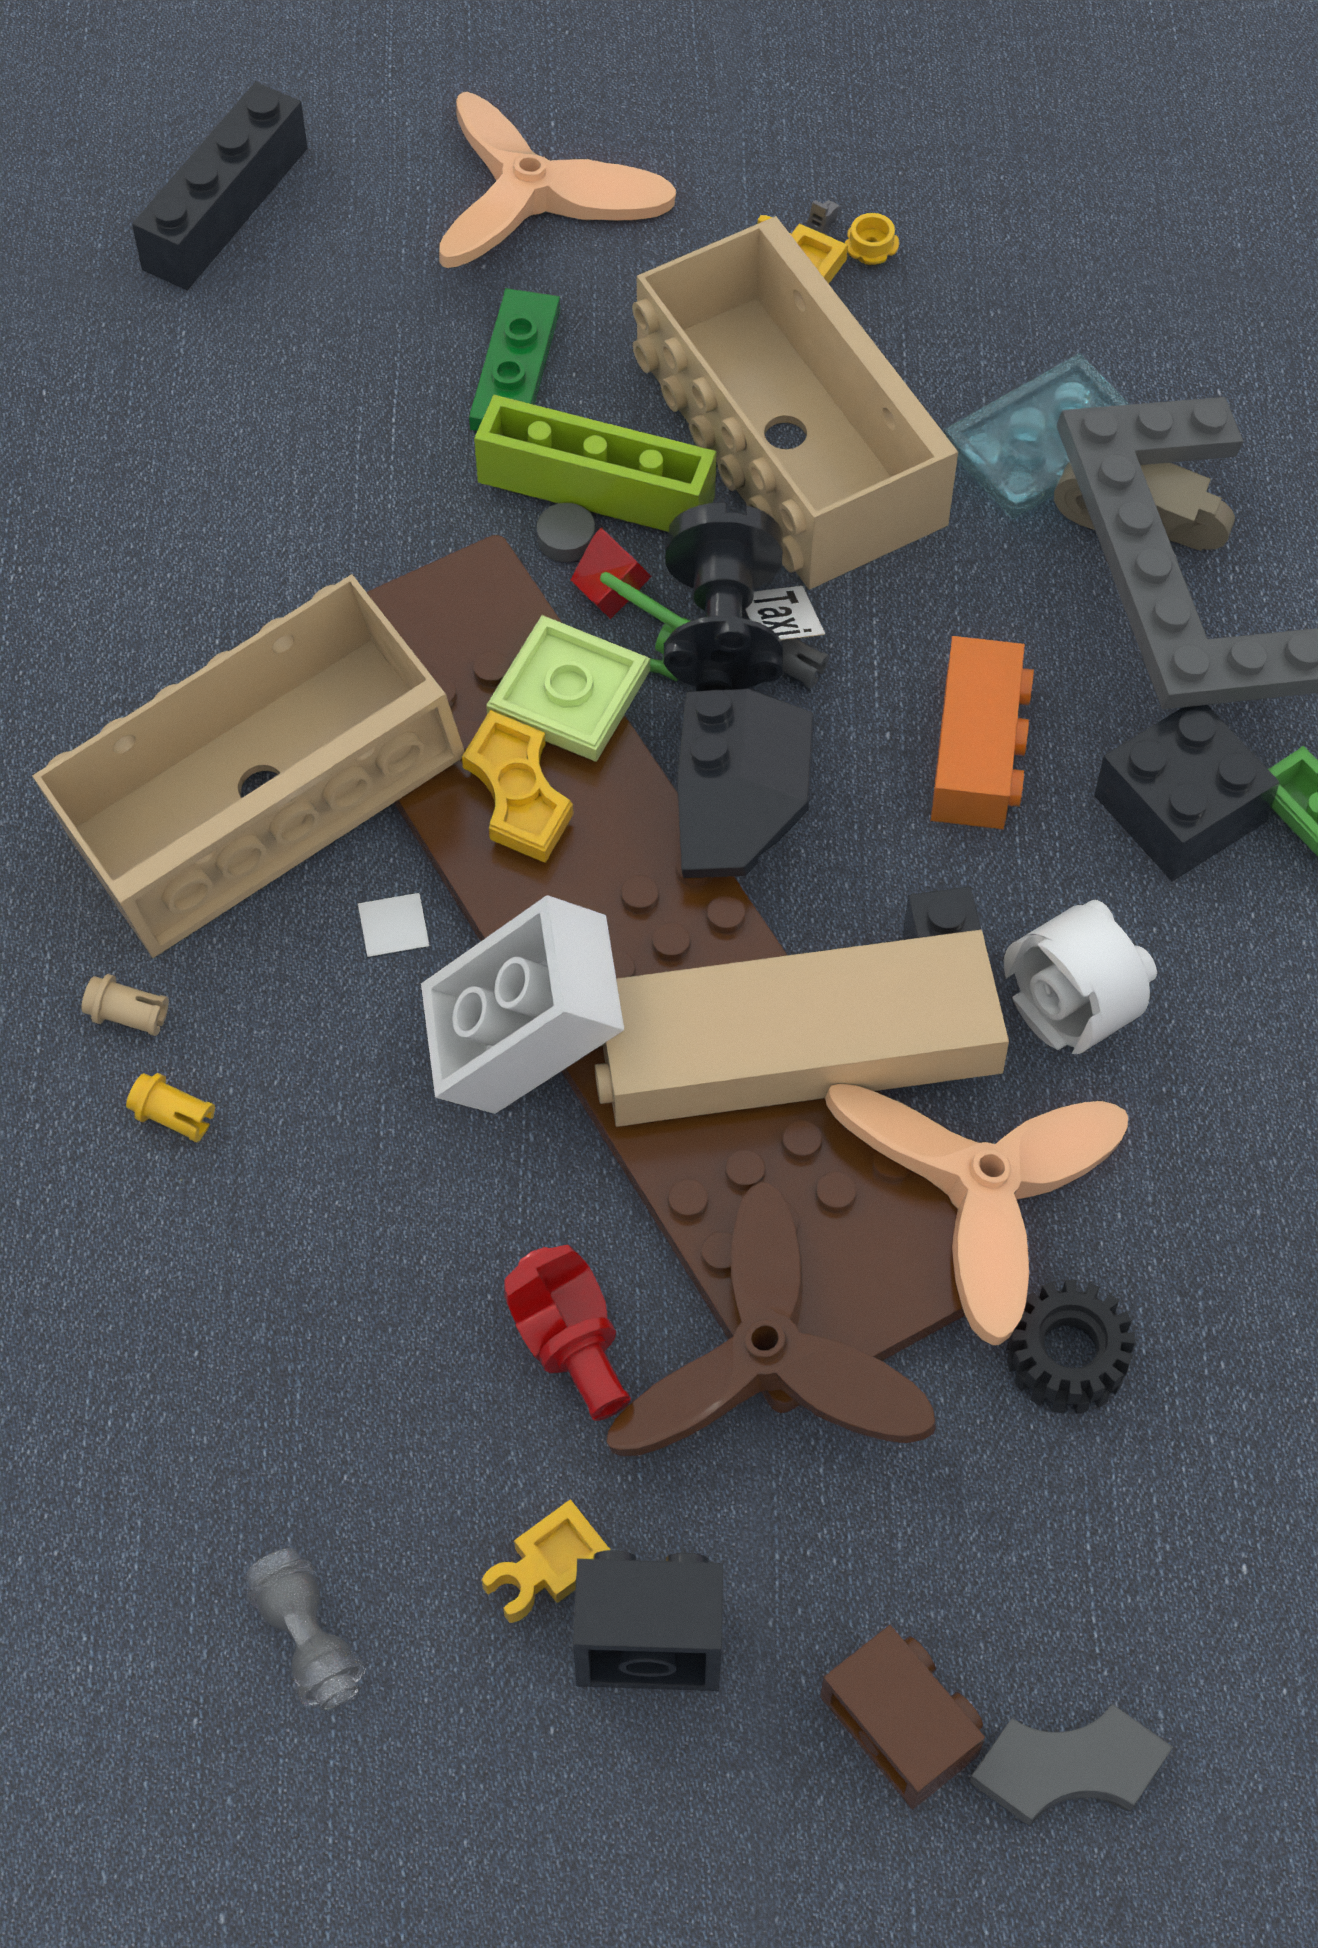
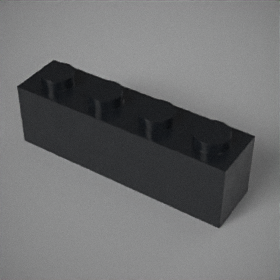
[132,81,308,291]

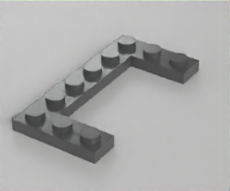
[1056,397,1318,710]

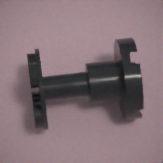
[663,503,783,691]

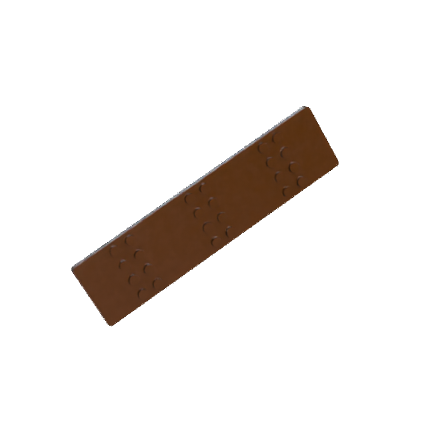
[367,535,965,1413]

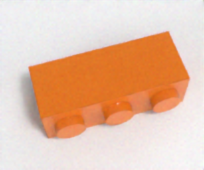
[930,636,1034,829]

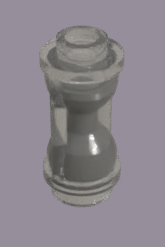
[245,1548,366,1710]

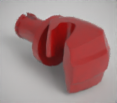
[504,1245,631,1421]

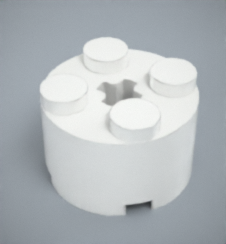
[1004,900,1157,1054]

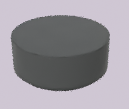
[537,503,595,562]

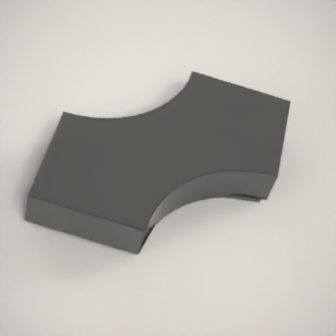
[969,1704,1173,1826]

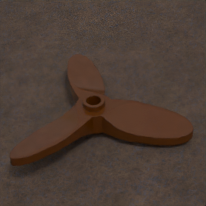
[606,1182,936,1456]

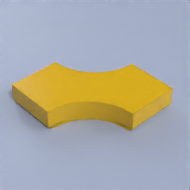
[462,710,573,863]

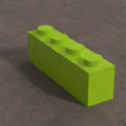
[474,395,716,532]

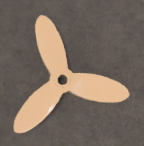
[439,92,676,268]
[825,1084,1128,1345]

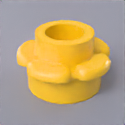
[845,213,899,265]

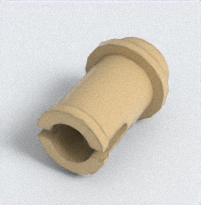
[81,974,169,1036]

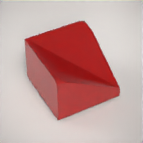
[570,528,652,619]

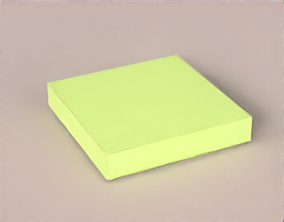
[486,615,650,762]

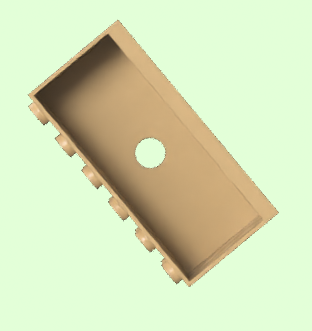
[632,216,958,590]
[32,574,465,958]

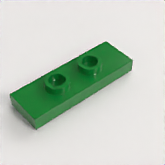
[469,288,561,431]

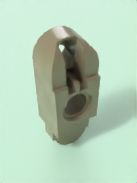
[1054,462,1235,551]

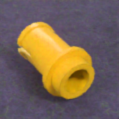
[126,1073,215,1142]

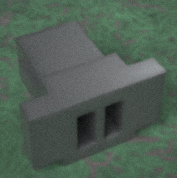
[807,200,840,233]

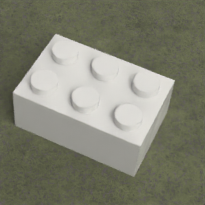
[421,895,624,1114]

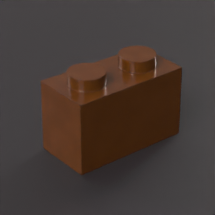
[820,1625,985,1810]

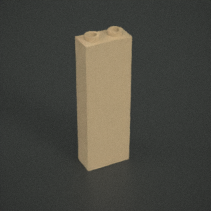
[595,930,1009,1127]

